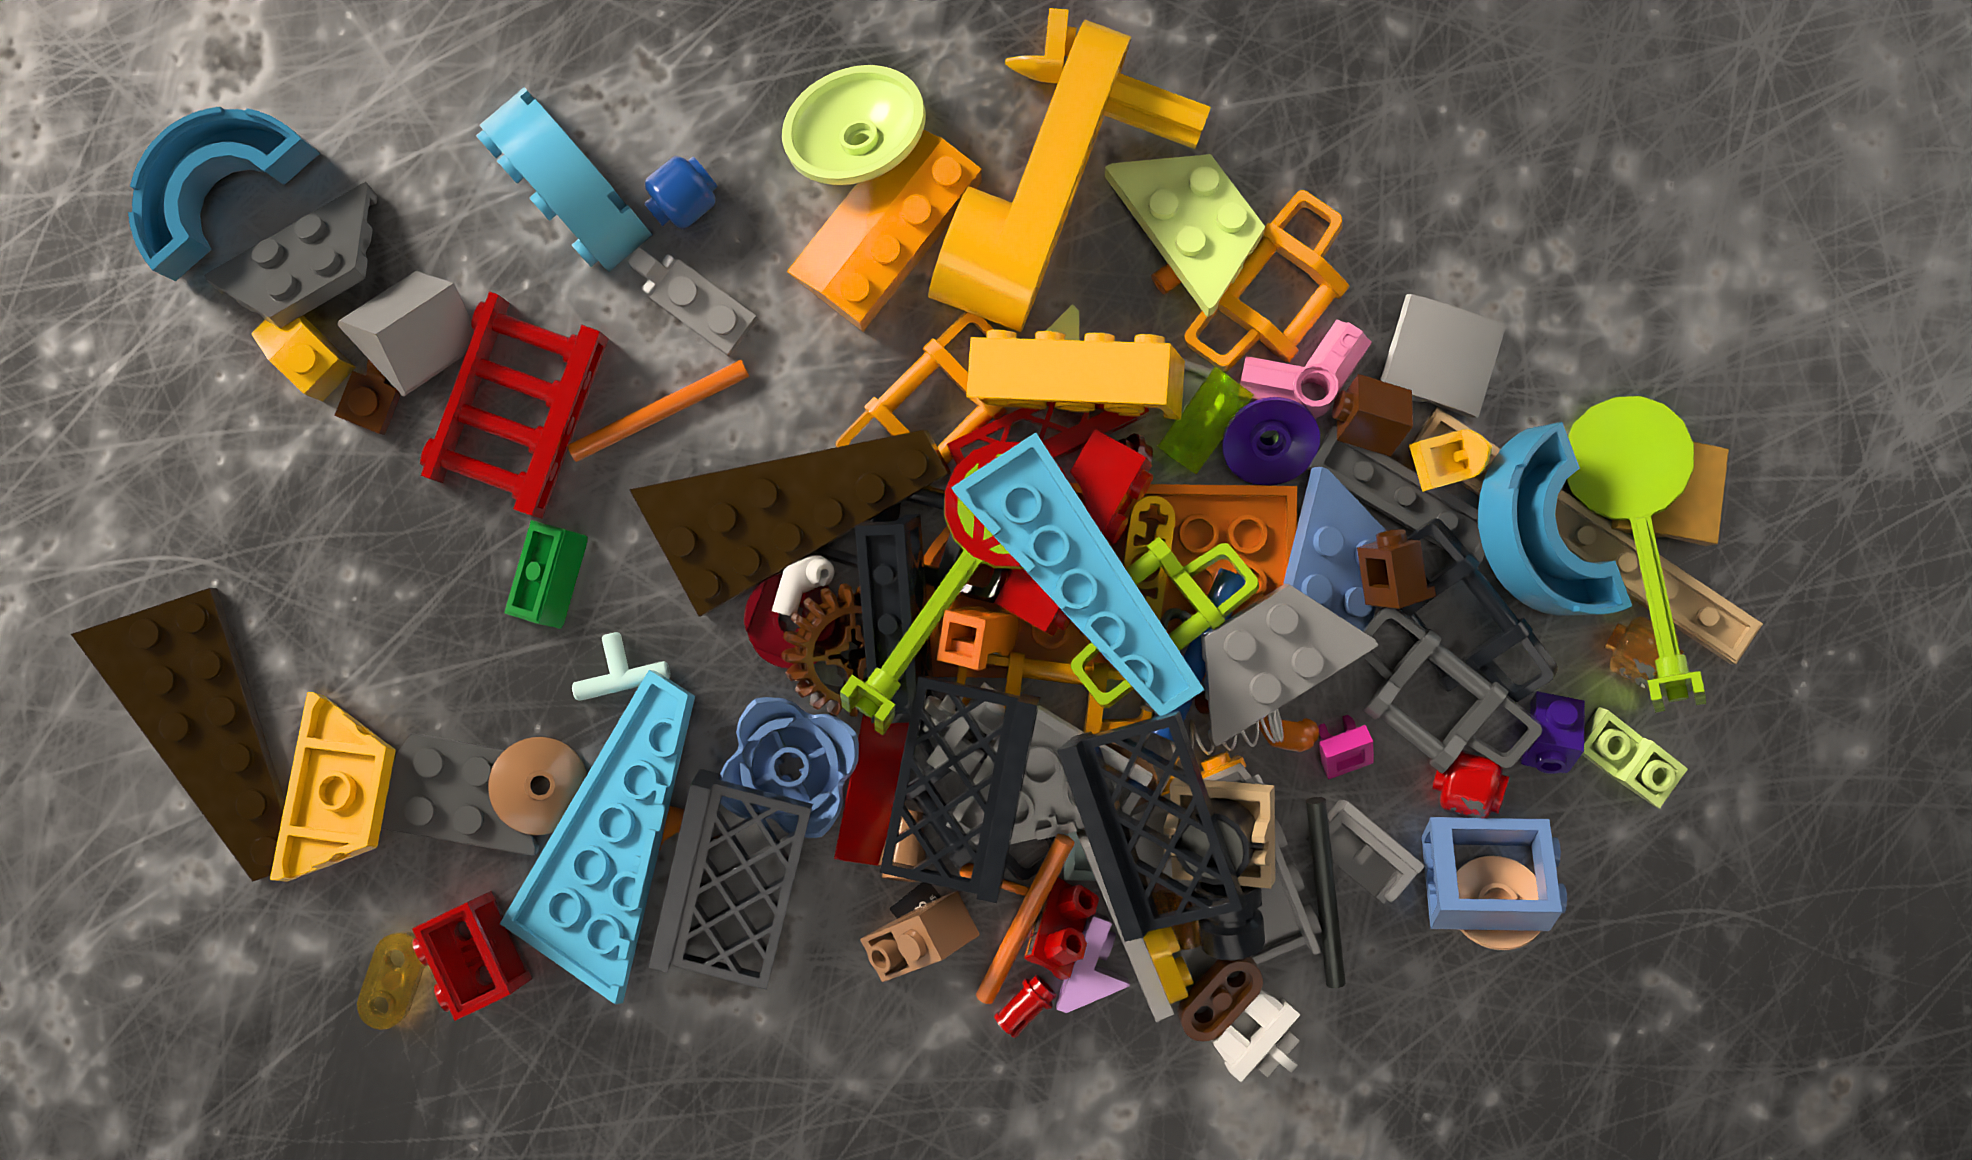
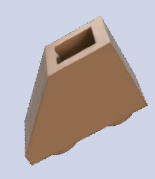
[860,891,980,982]

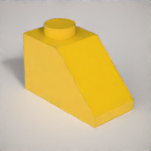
[251,315,356,402]

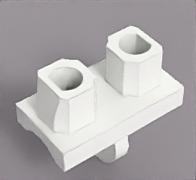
[923,682,1005,775]
[1211,989,1300,1082]

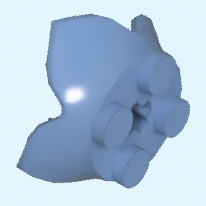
[719,697,859,838]

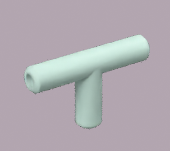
[572,632,671,701]

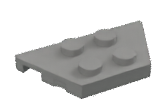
[1201,584,1379,747]

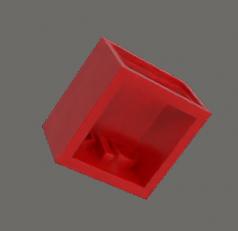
[412,891,533,1021]

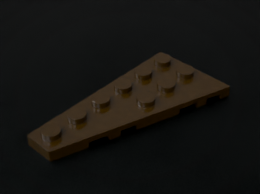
[629,430,951,617]

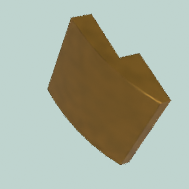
[1611,442,1729,546]

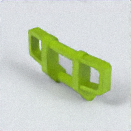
[1071,537,1259,708]

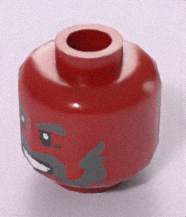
[1432,750,1510,819]

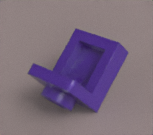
[1521,691,1585,774]

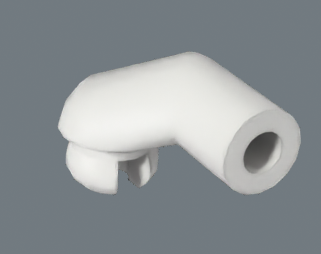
[772,556,835,617]

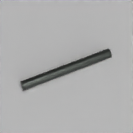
[1306,797,1346,988]

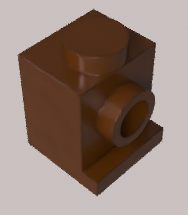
[1357,530,1436,609]

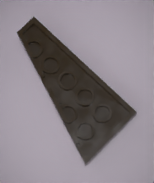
[71,588,285,882]

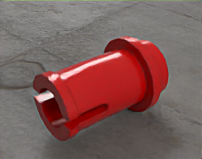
[994,975,1057,1039]

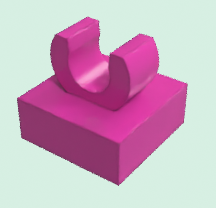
[1318,715,1374,780]

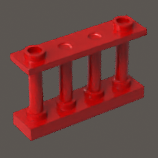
[420,291,609,519]

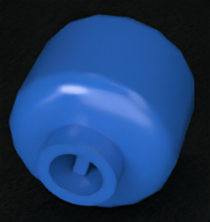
[644,156,718,229]

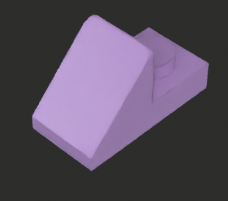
[1055,913,1130,1013]

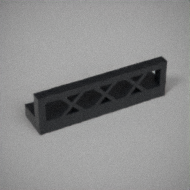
[855,514,935,723]

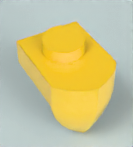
[1005,8,1077,84]
[1409,430,1492,492]

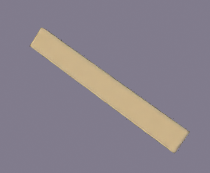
[1408,407,1763,664]

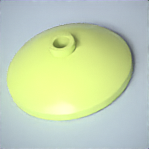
[782,65,926,185]

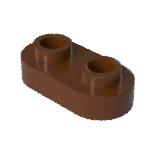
[1177,957,1263,1042]

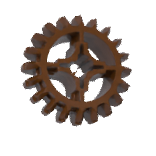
[782,583,868,717]

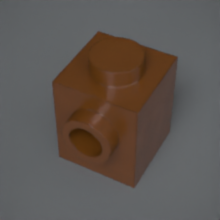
[1332,374,1413,457]

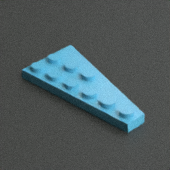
[500,670,695,1004]

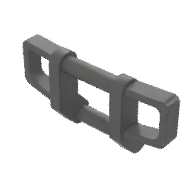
[1363,607,1542,773]

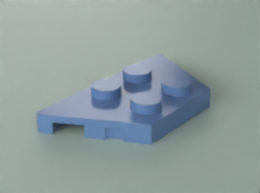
[1283,467,1386,631]

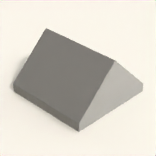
[338,271,475,397]

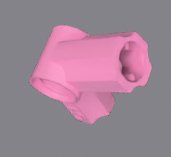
[1237,320,1372,419]

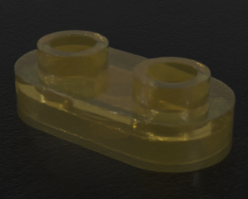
[357,931,425,1030]

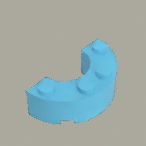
[476,87,652,272]

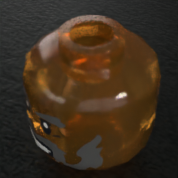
[1604,616,1684,689]

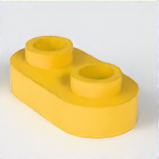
[1143,926,1194,1004]

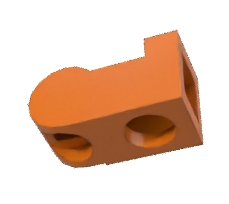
[937,606,1019,670]

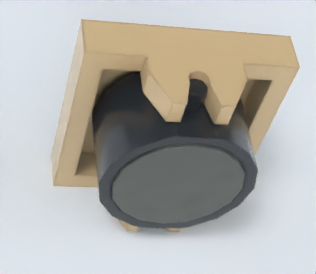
[1163,777,1275,889]

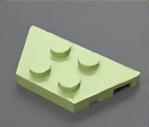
[1105,154,1265,317]

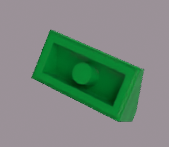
[504,520,588,629]

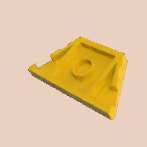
[270,692,396,882]

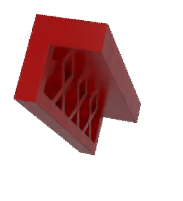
[947,402,1150,466]

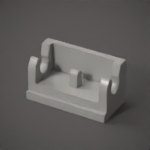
[1306,799,1425,904]

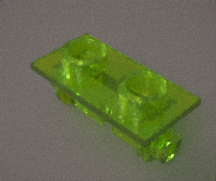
[1157,366,1254,474]

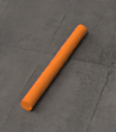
[567,360,750,462]
[976,834,1075,1004]

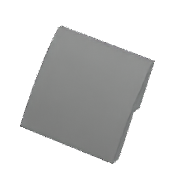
[1380,294,1506,417]

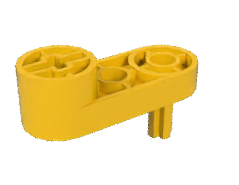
[928,19,1211,332]

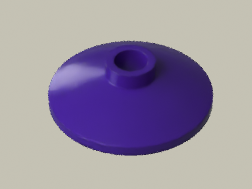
[1222,397,1320,486]

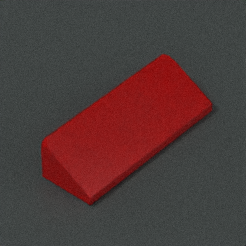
[834,714,909,866]

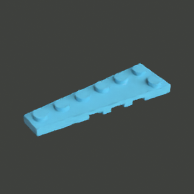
[951,433,1204,716]

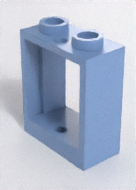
[1421,817,1567,931]

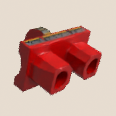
[1024,878,1099,980]

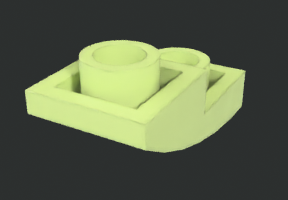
[1582,707,1688,809]

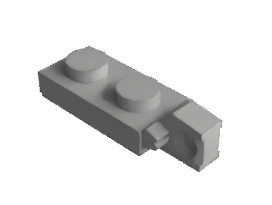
[627,248,758,357]

